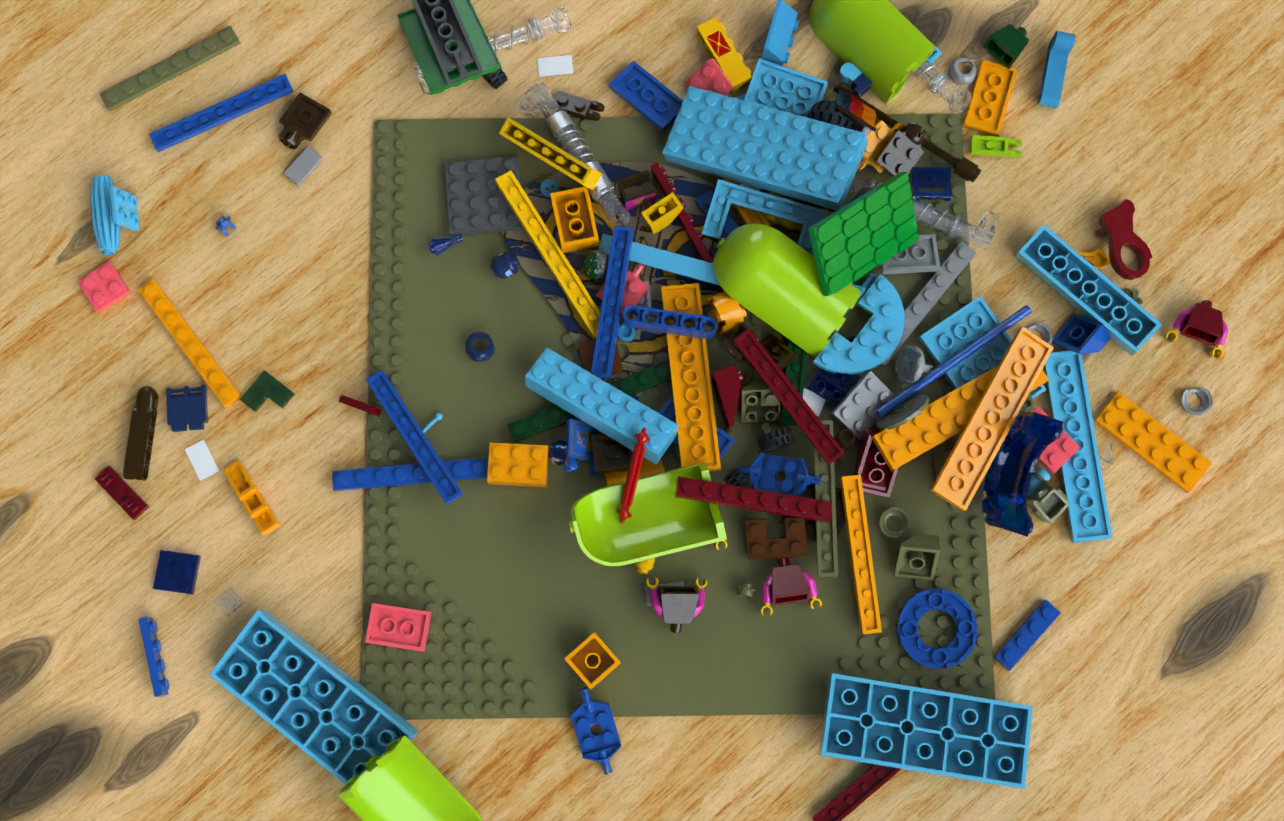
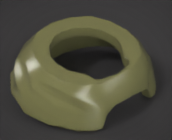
[879,507,910,538]

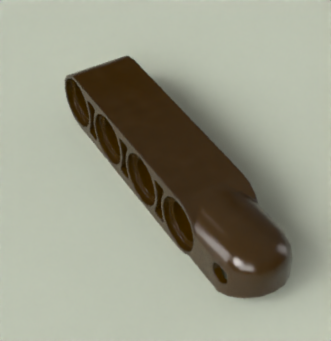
[123,386,159,481]

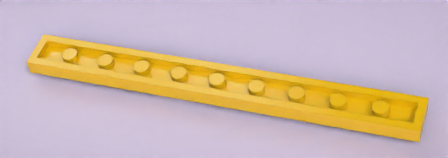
[494,171,600,340]

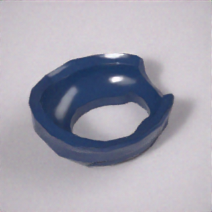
[465,332,495,362]

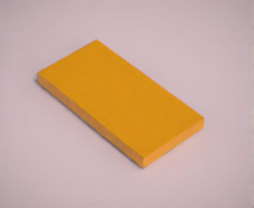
[962,59,1018,137]

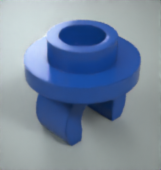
[215,216,236,236]

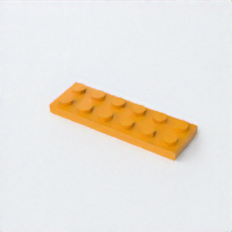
[1094,391,1212,493]

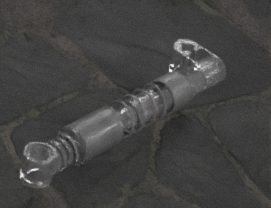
[516,82,630,226]

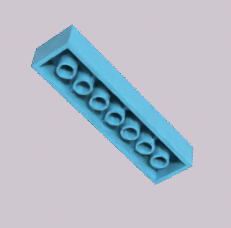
[1015,225,1162,356]
[525,348,679,465]

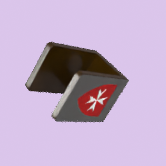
[722,322,759,363]

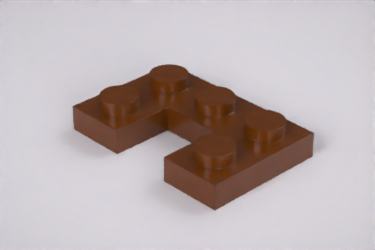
[746,517,807,560]

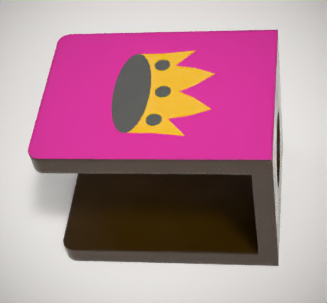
[617,170,657,211]

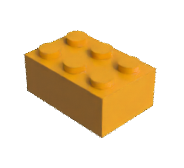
[550,187,599,253]
[487,443,550,488]

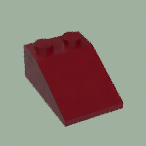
[711,365,743,434]
[854,428,899,497]

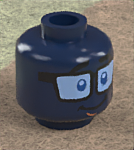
[490,251,520,279]

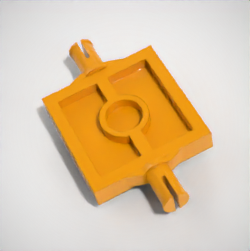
[857,120,904,174]

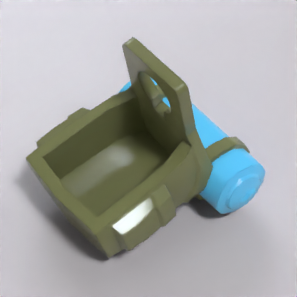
[1011,467,1070,523]

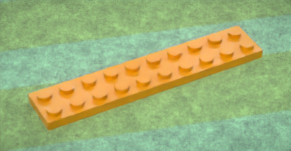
[661,283,721,471]
[930,327,1054,512]
[871,365,1049,471]

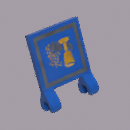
[564,419,602,477]

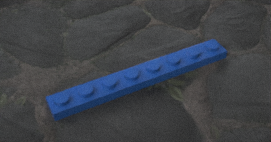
[149,74,294,152]
[591,226,634,379]
[366,370,463,505]
[332,458,488,491]

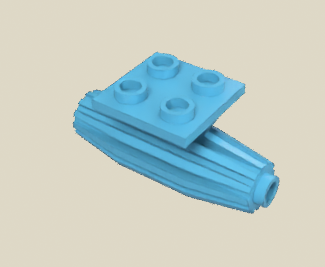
[90,175,140,255]

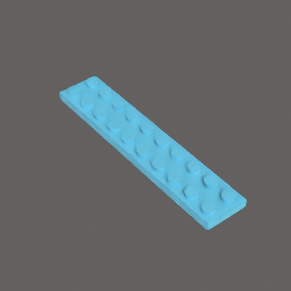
[1043,351,1113,543]

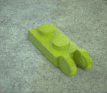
[969,135,1022,158]

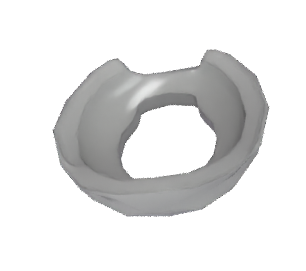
[948,57,977,85]
[1025,322,1053,345]
[1181,387,1213,415]

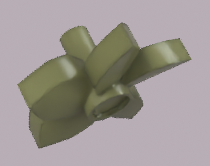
[1125,287,1143,304]

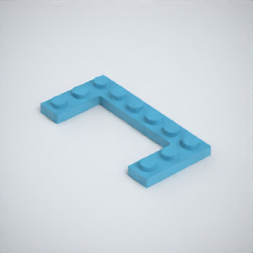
[702,179,828,256]

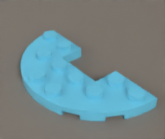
[813,274,905,375]

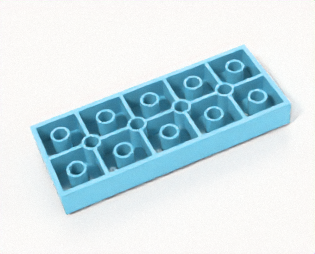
[662,86,868,210]
[209,609,419,784]
[819,673,1033,789]

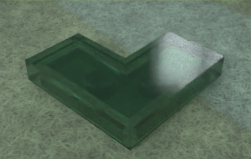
[240,370,295,412]

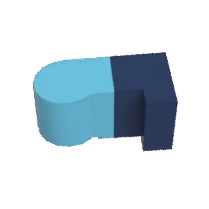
[839,63,872,97]

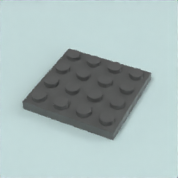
[445,156,524,236]

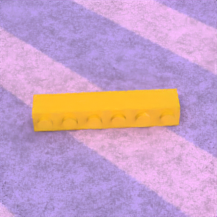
[499,117,602,190]

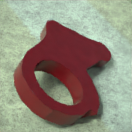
[1095,199,1153,280]

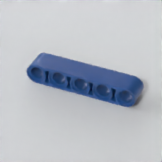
[623,305,717,339]

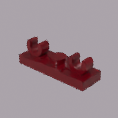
[95,466,149,520]

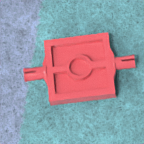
[596,263,649,317]

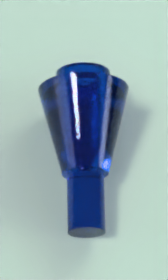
[428,234,464,256]

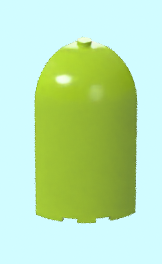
[810,0,935,105]
[713,224,861,358]
[569,462,727,566]
[338,735,483,821]

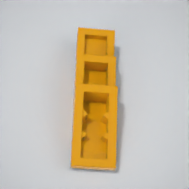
[223,460,281,536]

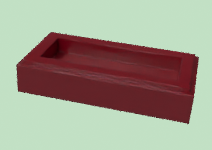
[338,395,382,417]

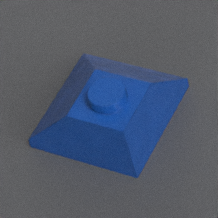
[1052,313,1110,354]

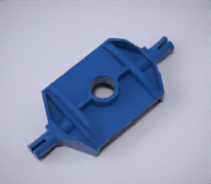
[737,453,822,497]
[570,687,621,774]

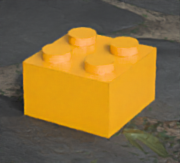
[564,632,621,690]

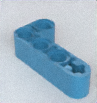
[1038,30,1076,109]

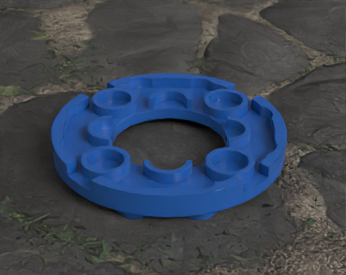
[897,589,978,669]

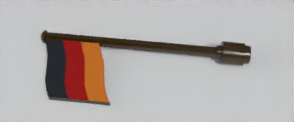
[833,83,982,183]

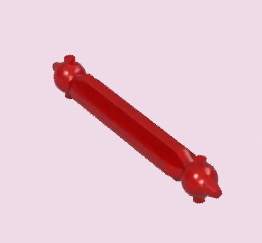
[616,427,650,523]

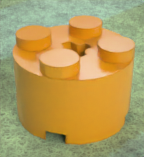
[706,291,747,334]

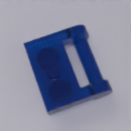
[912,167,951,202]

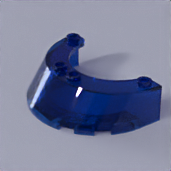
[982,412,1063,537]

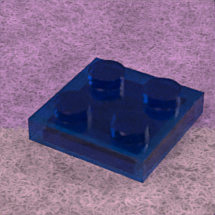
[153,550,201,595]

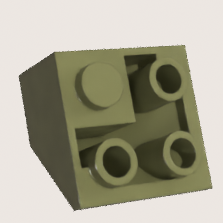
[741,377,780,423]

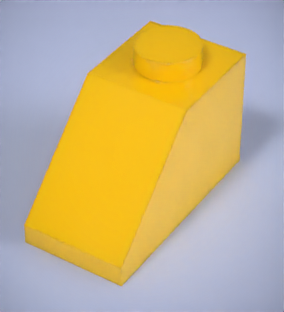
[641,192,683,235]

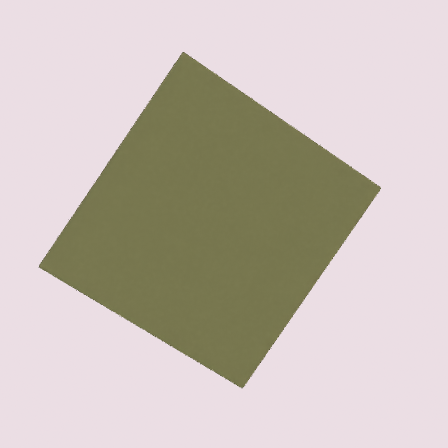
[361,114,995,720]

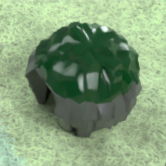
[581,250,609,280]

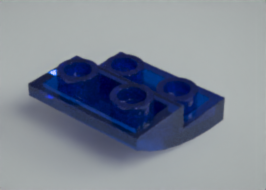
[807,368,860,407]

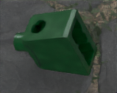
[983,24,1029,69]

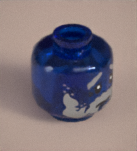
[548,440,577,467]

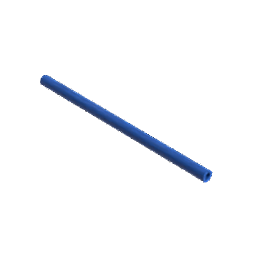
[875,305,1032,418]

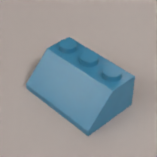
[762,0,799,66]

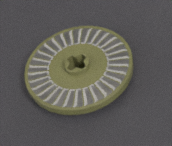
[876,393,929,430]

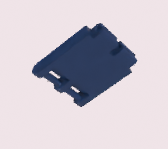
[166,384,208,432]

